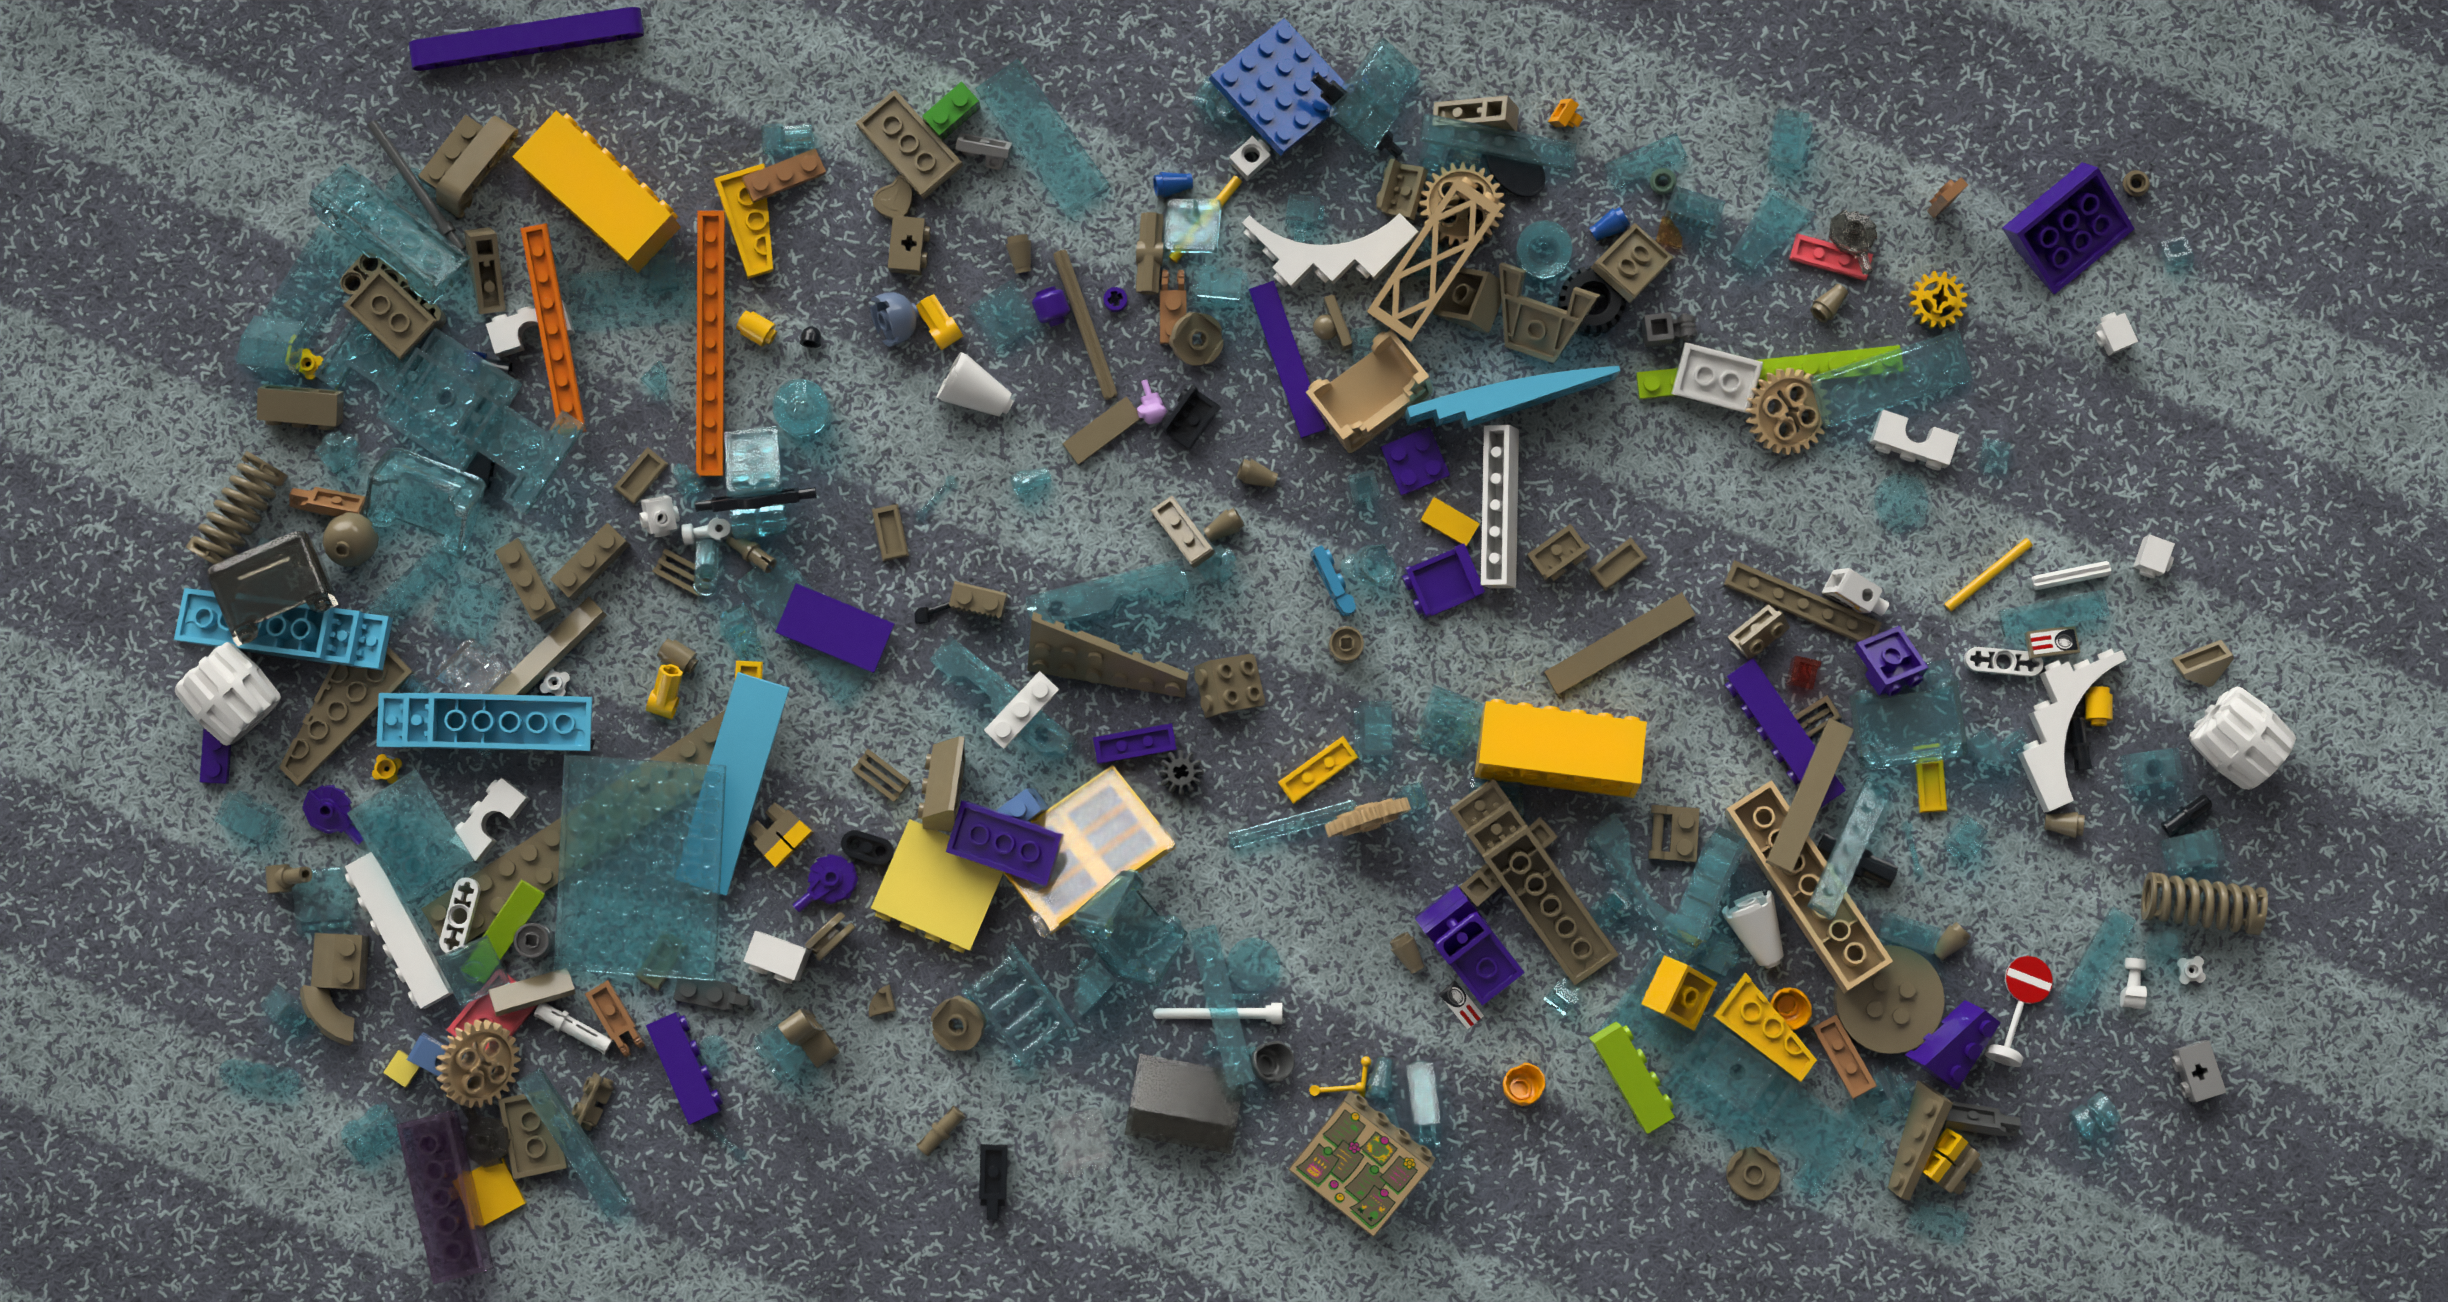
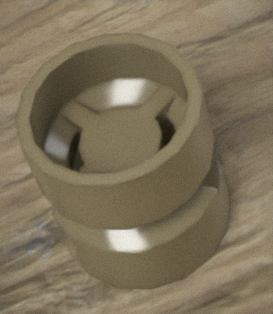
[1328,626,1364,664]

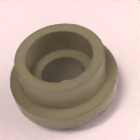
[2122,170,2150,197]

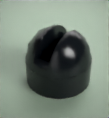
[800,326,822,348]

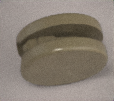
[805,912,856,961]

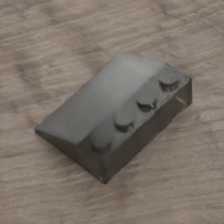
[1124,1054,1246,1154]

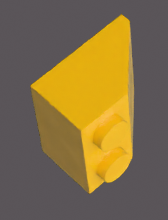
[1641,955,1718,1031]

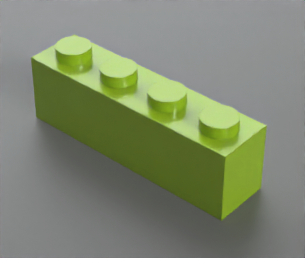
[1589,1021,1675,1134]

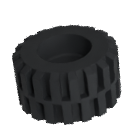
[1557,266,1627,337]

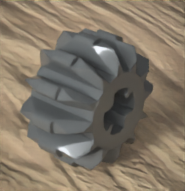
[1158,750,1204,796]

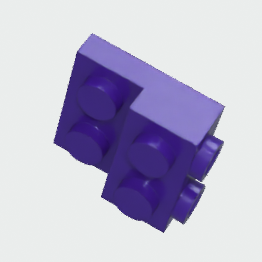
[1854,625,1929,697]

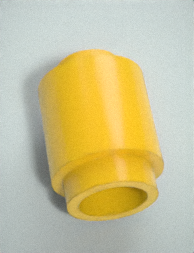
[736,310,777,347]
[2085,686,2113,726]

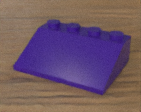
[2002,162,2135,295]

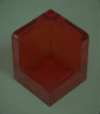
[1786,656,1822,690]

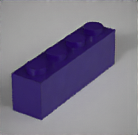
[646,1012,723,1125]

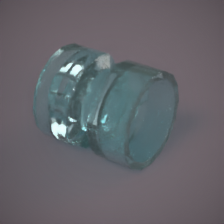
[1192,75,1235,123]
[2069,1091,2121,1142]

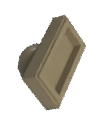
[1313,294,1353,351]

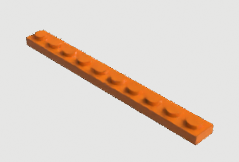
[696,211,725,476]

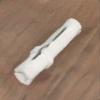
[533,1003,613,1055]

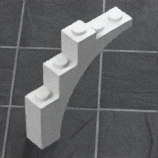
[1242,213,1419,289]
[2017,649,2126,813]

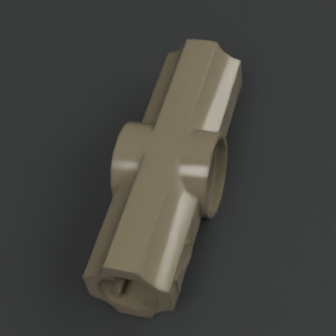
[1136,212,1164,295]

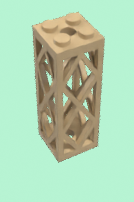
[1367,177,1502,342]

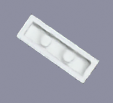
[984,671,1059,749]

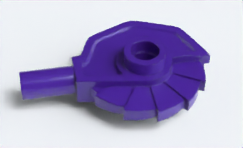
[302,785,365,846]
[793,854,858,913]

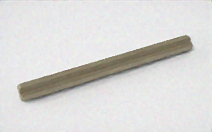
[1053,250,1117,400]

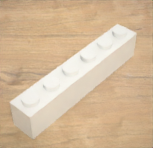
[1481,425,1519,589]
[345,851,454,1009]

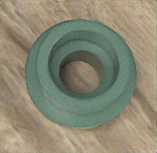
[1650,168,1676,194]

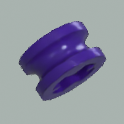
[1103,287,1127,312]

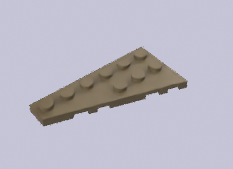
[1027,612,1189,698]
[279,646,415,787]

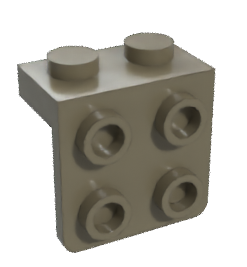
[1194,654,1265,718]

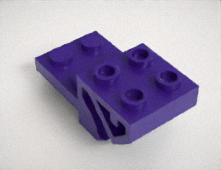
[1415,884,1525,1006]

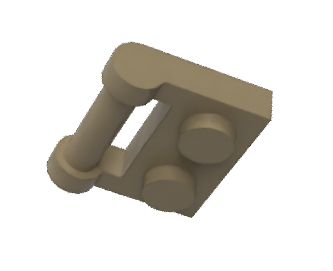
[1648,805,1700,862]

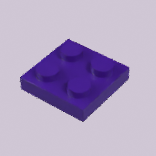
[1380,427,1450,496]

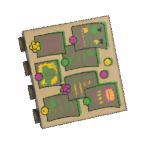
[1288,1091,1436,1237]

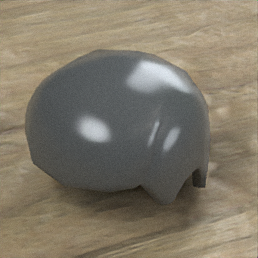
[1251,1041,1295,1083]

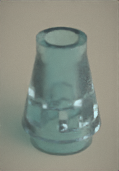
[1010,467,1052,497]
[1366,1056,1393,1098]

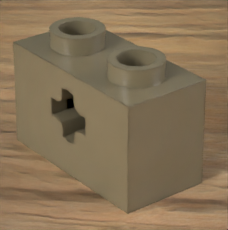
[888,215,931,275]

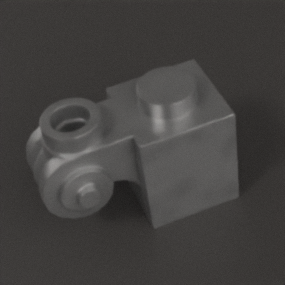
[1641,312,1698,347]

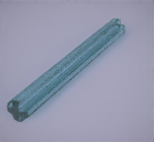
[1228,800,1357,848]

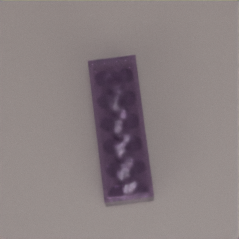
[396,1110,494,1285]

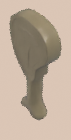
[872,174,913,220]

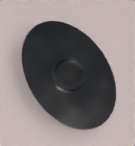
[1485,138,1545,197]

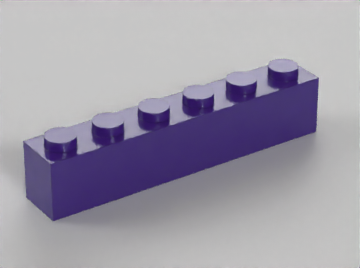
[1724,658,1846,808]

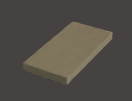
[855,90,964,200]

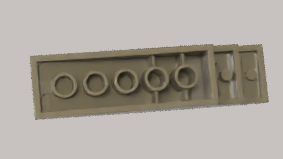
[1450,777,1619,985]

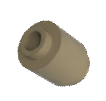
[657,638,699,676]

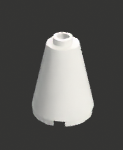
[937,352,1014,417]
[1722,890,1784,969]

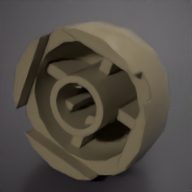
[322,512,379,568]

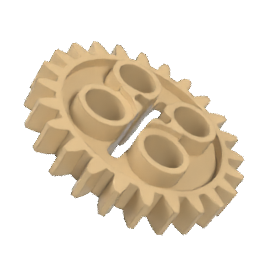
[1419,162,1505,247]
[1745,368,1831,455]
[1324,797,1411,838]
[436,1020,521,1108]

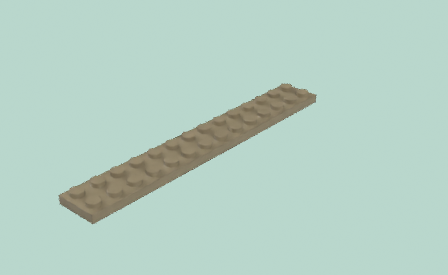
[421,710,726,950]

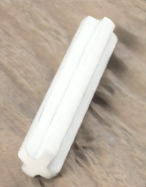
[2032,561,2111,590]

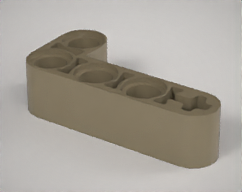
[436,115,518,219]
[340,251,446,331]
[778,1009,840,1068]

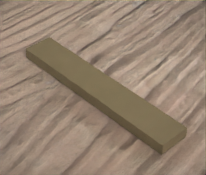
[1723,560,1882,642]
[1543,592,1695,695]
[488,596,607,695]
[1766,718,1854,874]

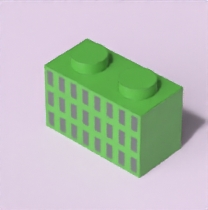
[922,81,981,141]

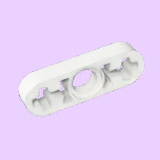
[1964,647,2043,677]
[439,878,481,955]

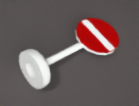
[1985,956,2053,1067]

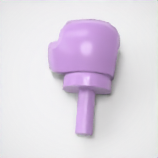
[1137,380,1167,425]

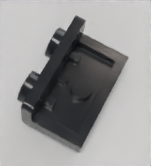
[1161,385,1221,450]

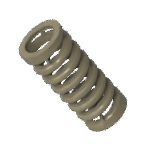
[186,451,288,572]
[2141,872,2268,935]

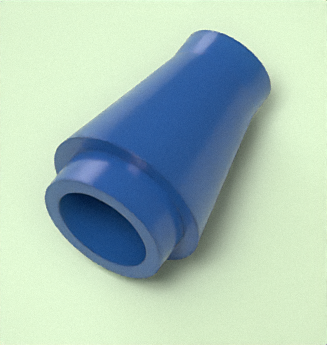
[1153,172,1193,198]
[1589,207,1630,241]

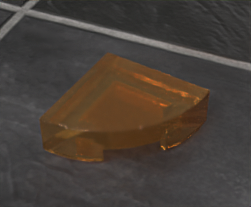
[1655,216,1682,249]

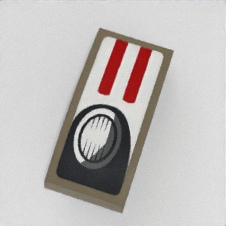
[2024,626,2080,660]

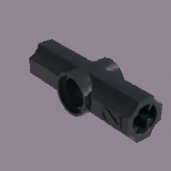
[1817,833,1899,888]

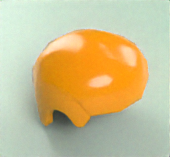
[1769,987,1812,1030]
[1502,1063,1546,1106]

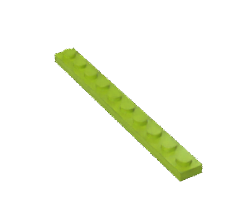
[1636,345,1903,400]

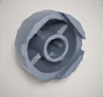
[870,292,919,347]

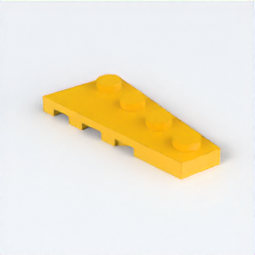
[714,163,773,279]
[1713,973,1817,1082]

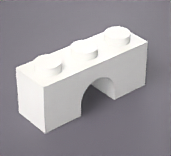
[486,300,575,358]
[1869,410,1959,470]
[450,778,530,862]

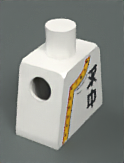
[1822,568,1889,616]

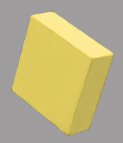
[383,1050,421,1088]

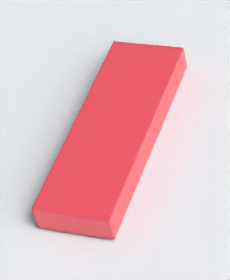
[1789,233,1873,281]

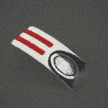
[1439,981,1484,1029]

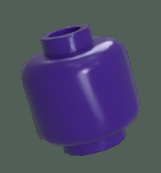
[1032,286,1070,327]

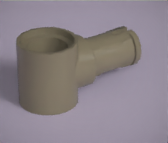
[265,864,312,894]

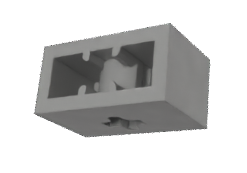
[2171,1040,2227,1102]

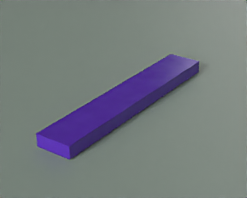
[1249,280,1326,439]

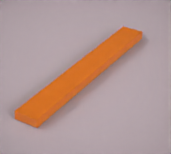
[520,223,587,437]

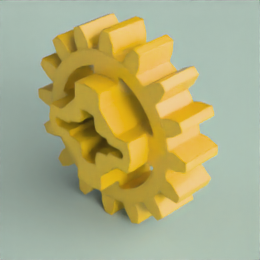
[1908,271,1968,329]

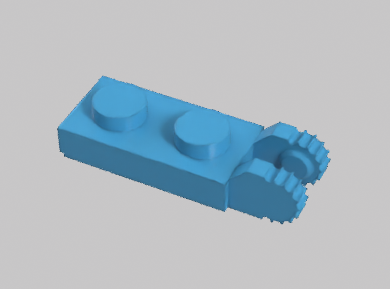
[1310,545,1356,617]

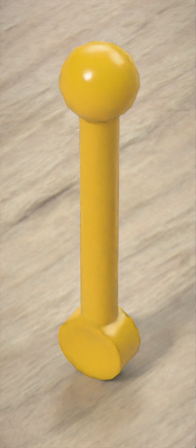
[1360,1056,1371,1099]
[1309,1082,1365,1096]

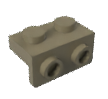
[1376,158,1428,220]
[1526,524,1590,581]
[1728,604,1790,660]

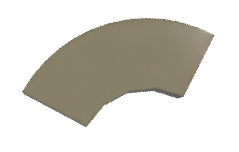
[300,985,354,1046]

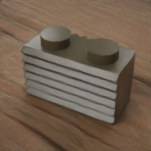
[949,581,1008,621]

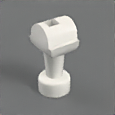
[681,517,733,546]
[2120,958,2147,1009]

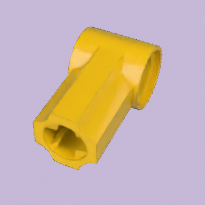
[916,294,964,351]
[646,664,683,720]

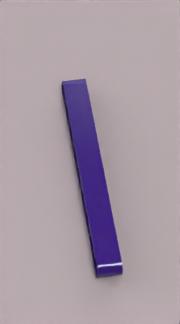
[409,7,644,71]

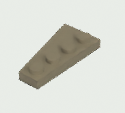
[1888,1080,1953,1201]

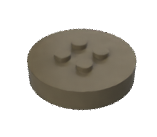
[1833,945,1944,1054]

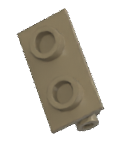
[571,1072,614,1131]

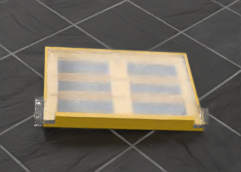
[1002,765,1177,938]

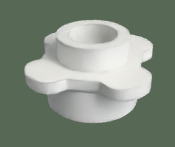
[540,668,570,696]
[2177,956,2206,984]

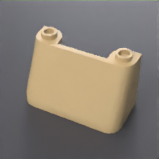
[1306,329,1433,453]

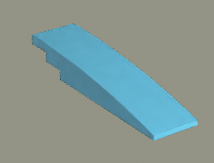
[1404,366,1620,429]
[174,588,393,671]
[675,672,790,895]
[377,693,593,751]

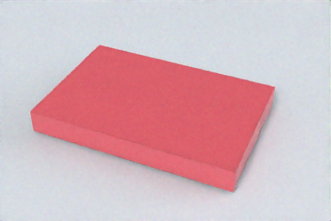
[446,967,538,1050]

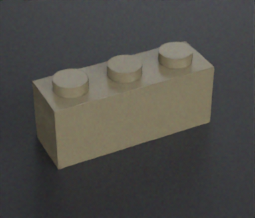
[257,384,344,430]
[550,522,631,601]
[495,538,561,624]

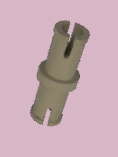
[726,530,777,573]
[916,1105,966,1157]

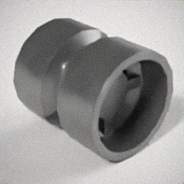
[514,923,555,959]

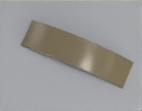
[1459,817,1558,907]

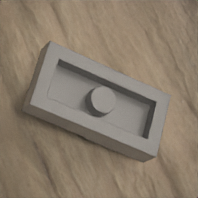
[955,133,1012,170]

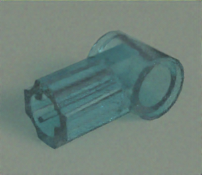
[761,123,814,155]
[693,539,719,597]

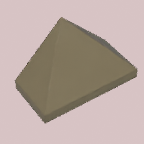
[2172,640,2234,687]

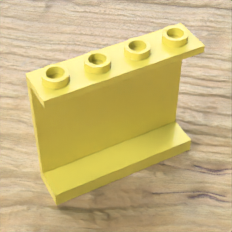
[871,819,1003,954]

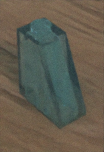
[1406,1061,1441,1145]

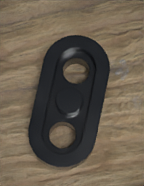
[841,830,894,865]

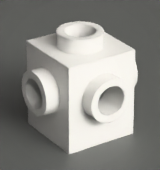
[639,495,680,537]

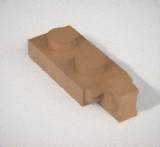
[289,487,367,517]

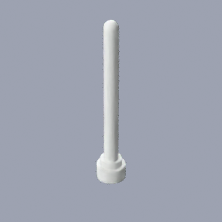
[1153,1003,1283,1024]

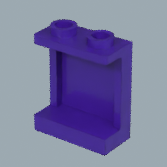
[1402,543,1485,619]

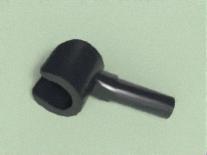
[914,601,951,624]

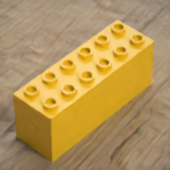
[512,110,681,273]
[1474,699,1647,798]

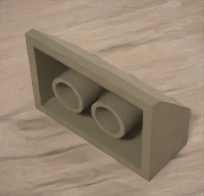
[918,736,966,832]

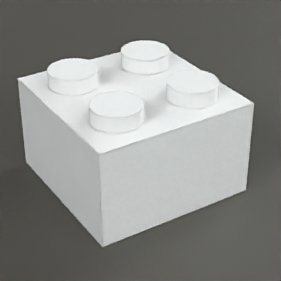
[744,931,811,984]

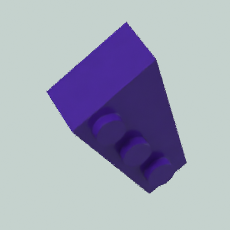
[1905,1000,2001,1090]

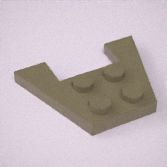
[1499,262,1601,363]

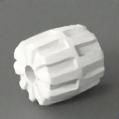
[175,642,281,746]
[2189,687,2296,790]

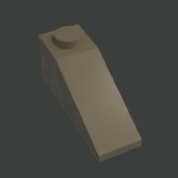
[1432,95,1519,135]
[464,227,506,314]

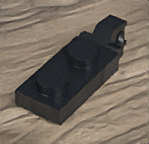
[979,1144,1008,1220]

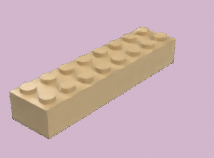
[1724,780,1893,994]

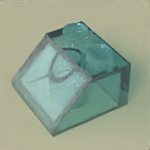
[1192,265,1248,309]
[237,316,307,375]
[1074,957,1118,1019]

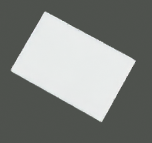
[1671,342,1763,414]

